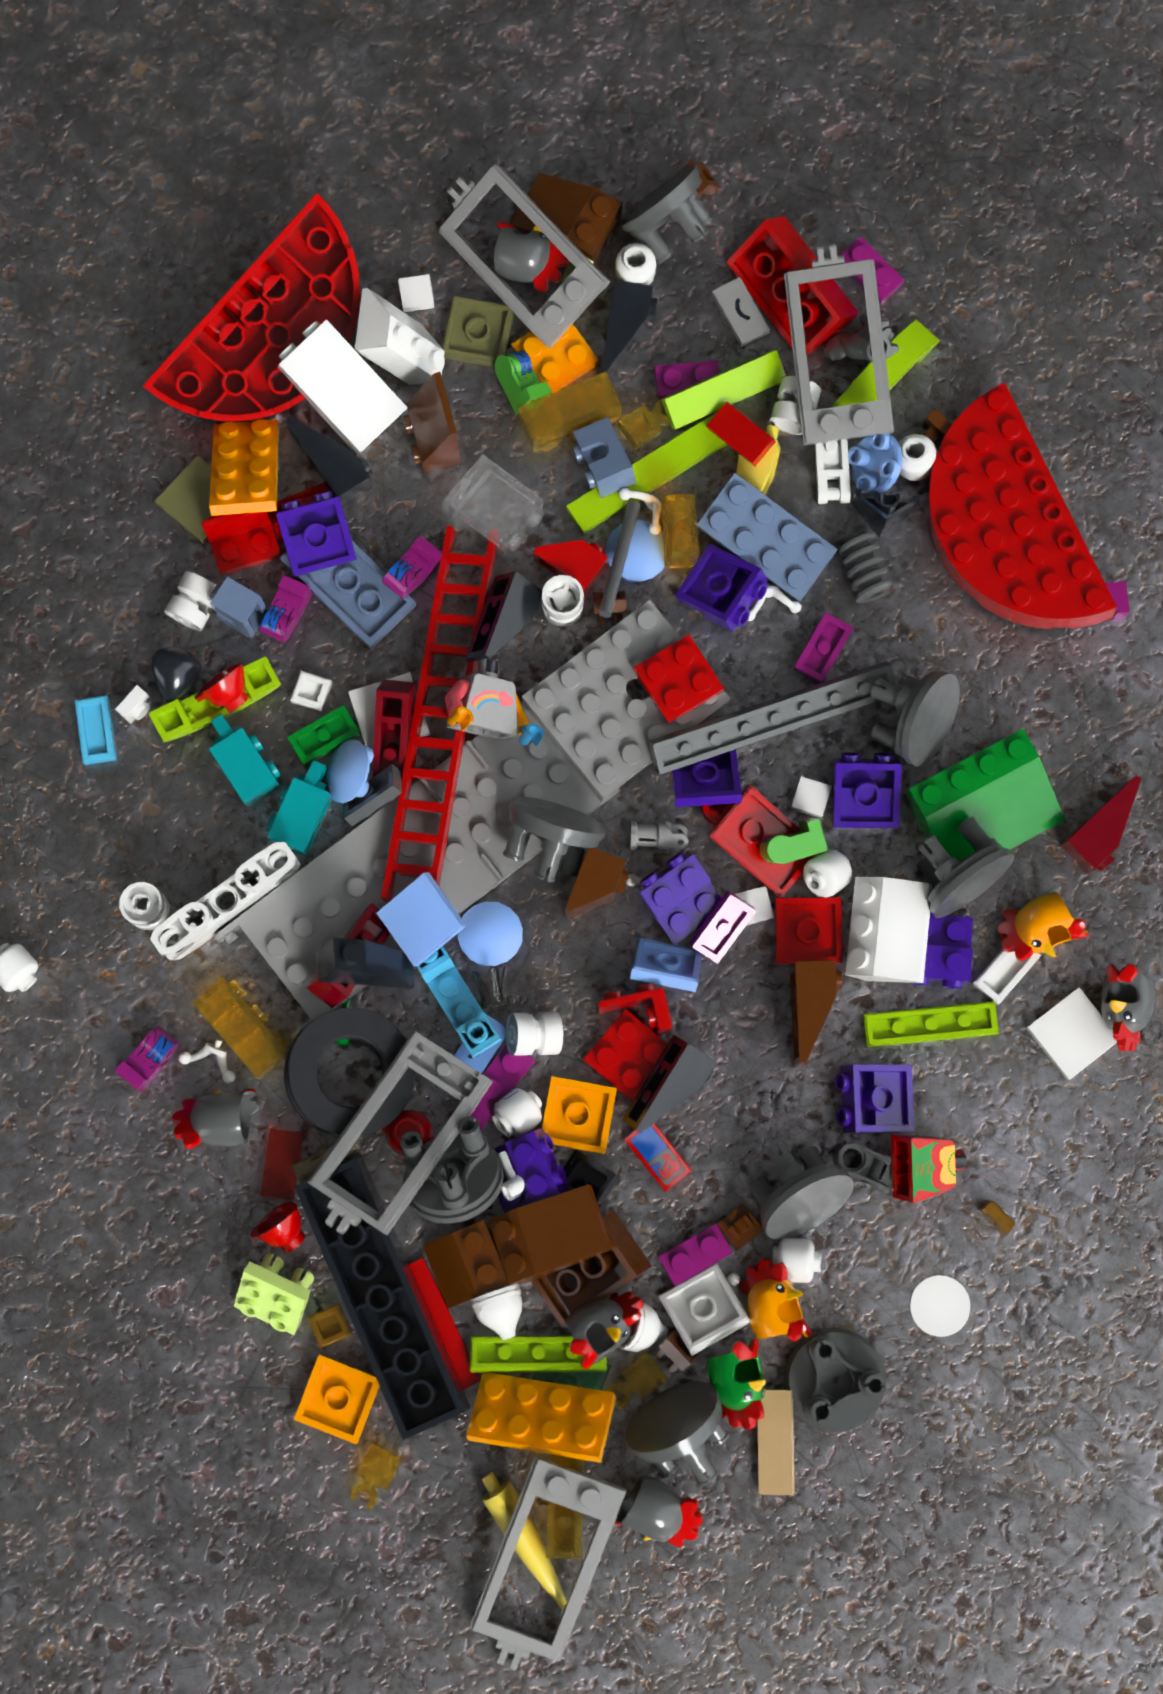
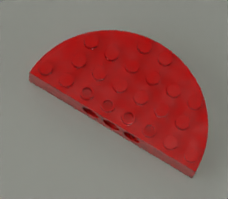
[143,193,360,422]
[928,382,1117,629]

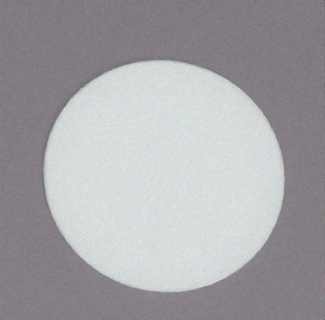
[910,1275,971,1337]

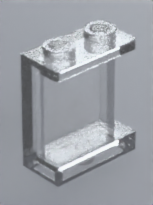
[442,455,544,557]

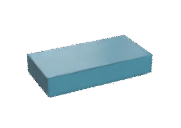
[75,695,117,765]

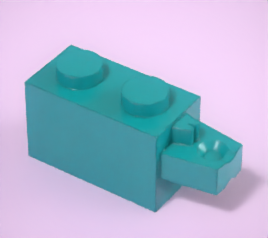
[209,714,281,808]
[265,760,332,857]

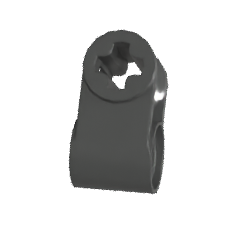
[833,1143,892,1193]

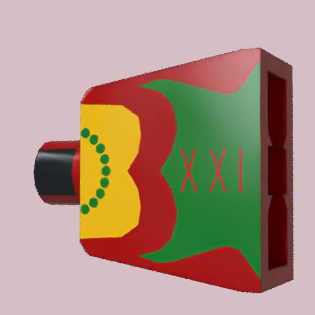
[890,1134,967,1203]

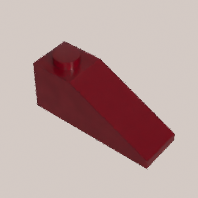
[372,679,416,780]
[1061,775,1141,874]
[306,903,390,1008]

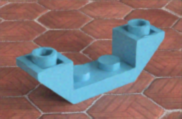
[416,946,501,1058]

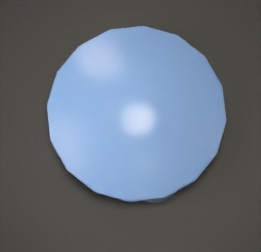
[848,434,902,495]
[606,520,668,583]
[326,739,374,803]
[458,901,523,967]

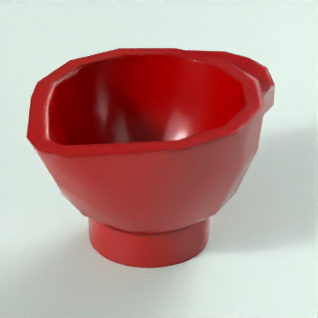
[195,663,249,713]
[382,1109,434,1157]
[250,1201,306,1253]

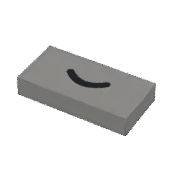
[712,277,770,348]

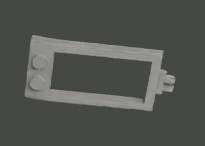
[438,164,610,348]
[784,243,894,445]
[307,1030,493,1235]
[469,1455,626,1670]

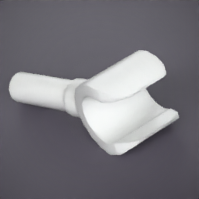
[499,1151,524,1201]

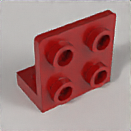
[201,512,282,576]
[597,984,672,1035]

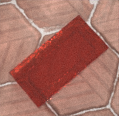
[260,1129,304,1200]

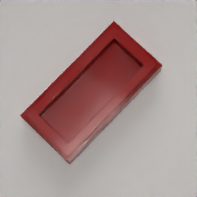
[706,402,776,467]

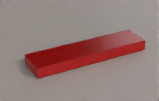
[409,1257,481,1390]

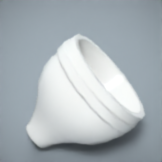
[470,1284,523,1340]
[618,1302,668,1352]

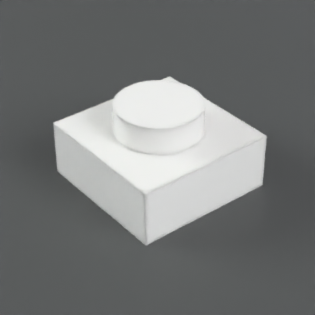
[115,685,152,724]

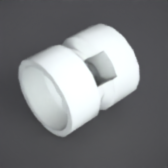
[769,376,822,435]
[164,571,216,631]
[542,575,584,627]
[119,882,170,930]
[506,1012,563,1056]

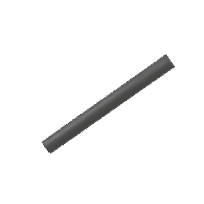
[599,501,640,618]

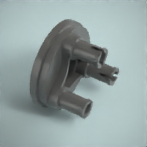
[619,164,713,265]
[870,671,960,767]
[503,797,607,882]
[916,816,1015,918]
[400,1116,504,1223]
[748,1141,854,1240]
[784,1328,886,1432]
[626,1381,729,1486]

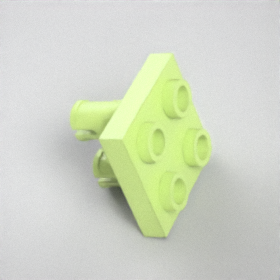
[234,1253,314,1335]

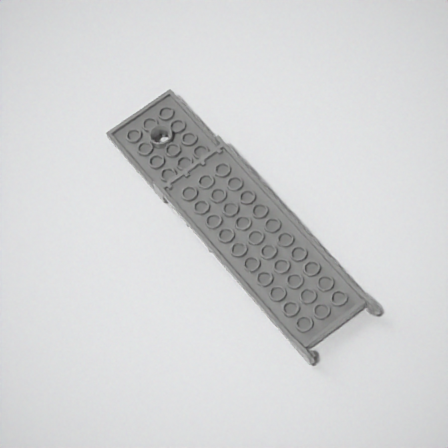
[215,599,731,1040]

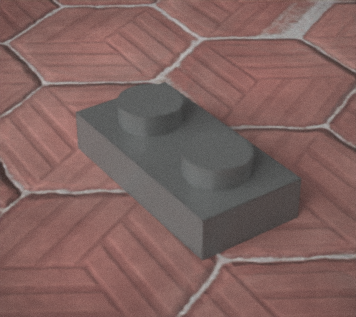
[343,764,402,826]

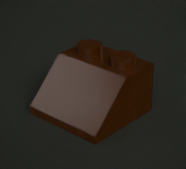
[565,848,630,919]
[423,1220,508,1308]

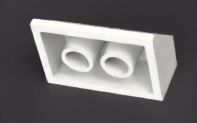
[355,288,445,385]
[845,877,933,983]

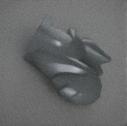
[824,315,899,362]

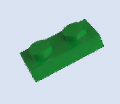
[287,705,361,767]

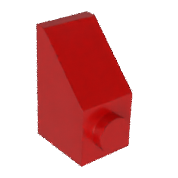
[533,540,608,597]

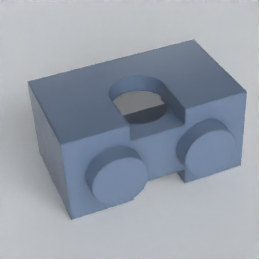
[571,417,636,498]
[210,576,268,639]

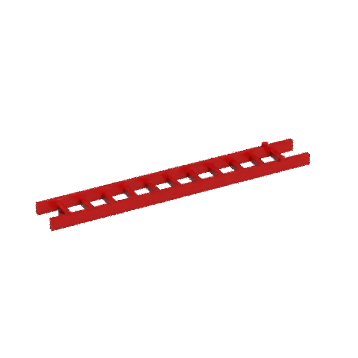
[381,526,499,902]

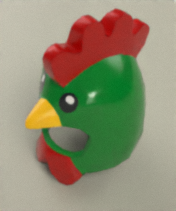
[707,1338,766,1430]

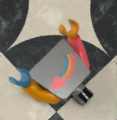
[444,659,544,746]

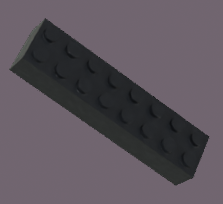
[294,1158,471,1440]

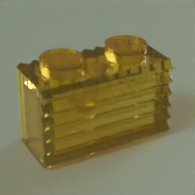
[661,494,699,568]

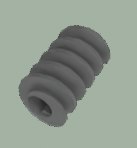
[836,531,893,603]

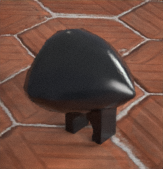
[148,647,202,703]

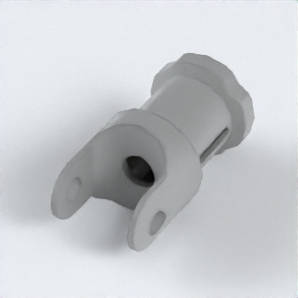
[630,820,688,851]

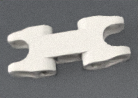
[150,842,301,960]

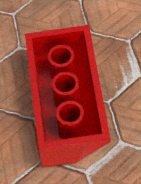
[726,216,860,356]

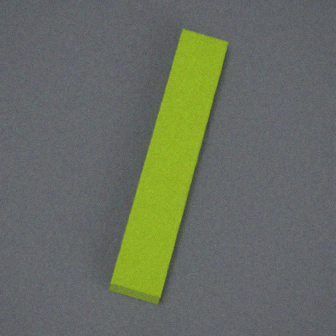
[566,411,727,535]

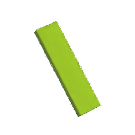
[661,350,786,429]
[862,1001,999,1048]
[470,1336,607,1373]

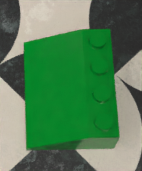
[903,729,1065,860]

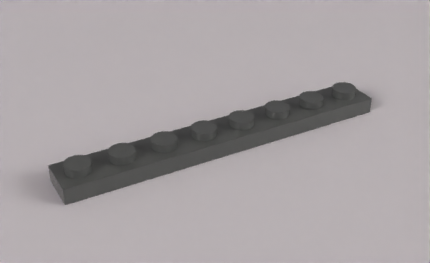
[648,661,896,775]

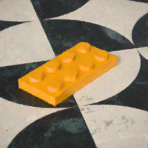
[209,419,279,516]
[466,1372,616,1463]

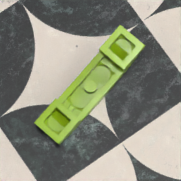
[832,320,939,407]
[148,656,281,743]

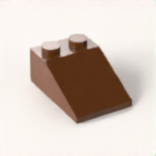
[510,173,623,265]
[403,372,461,473]
[789,960,843,1068]
[489,1184,612,1285]
[532,1210,652,1328]

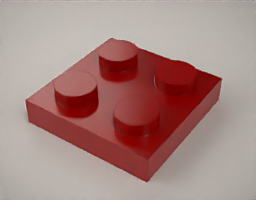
[633,634,724,725]
[775,897,843,965]
[583,1009,667,1102]

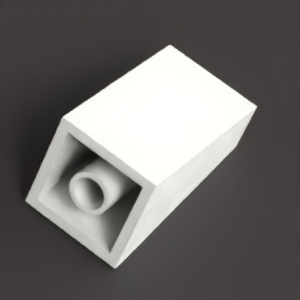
[278,319,408,455]

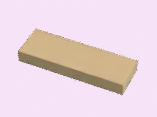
[758,1389,795,1495]

